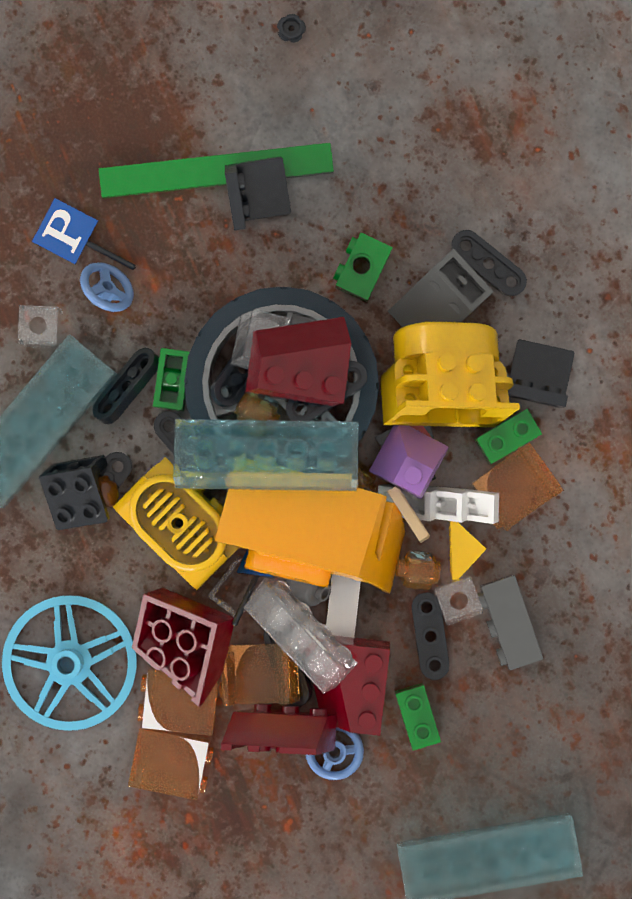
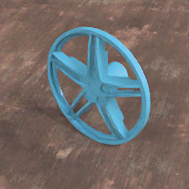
[2,595,137,731]

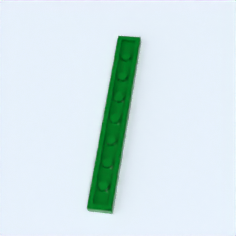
[99,143,334,198]

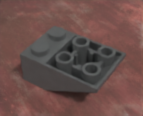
[388,249,494,327]

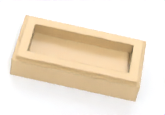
[387,486,430,543]

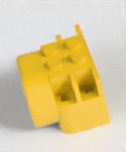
[381,322,520,427]
[113,457,240,590]

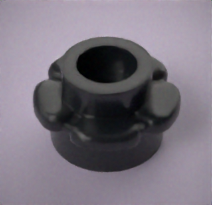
[277,14,306,43]

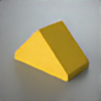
[449,521,486,580]

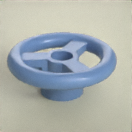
[80,262,134,312]
[306,727,364,780]

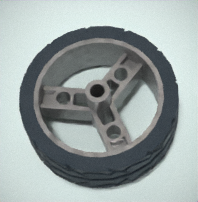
[184,287,379,476]

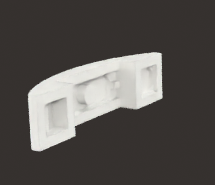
[325,574,361,638]

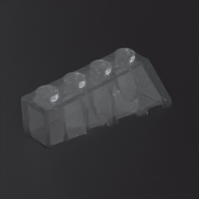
[243,578,358,694]

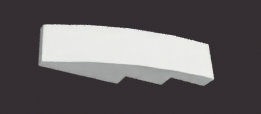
[378,485,499,524]

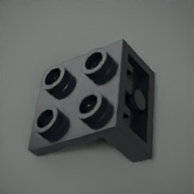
[225,156,291,231]
[508,339,575,408]
[39,455,110,530]

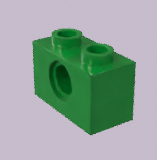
[333,233,393,303]
[153,348,190,412]
[474,409,542,464]
[394,683,441,751]

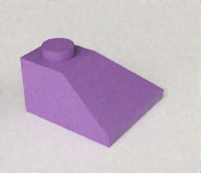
[369,425,449,499]

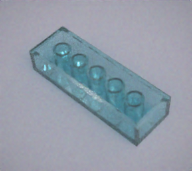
[0,334,117,508]
[173,419,358,491]
[396,813,583,899]

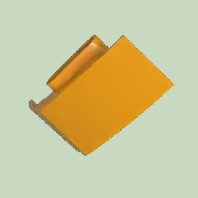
[215,457,405,593]

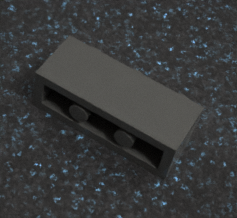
[477,574,543,671]

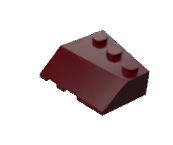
[246,317,351,406]
[132,588,234,707]
[302,632,390,736]
[221,703,337,755]

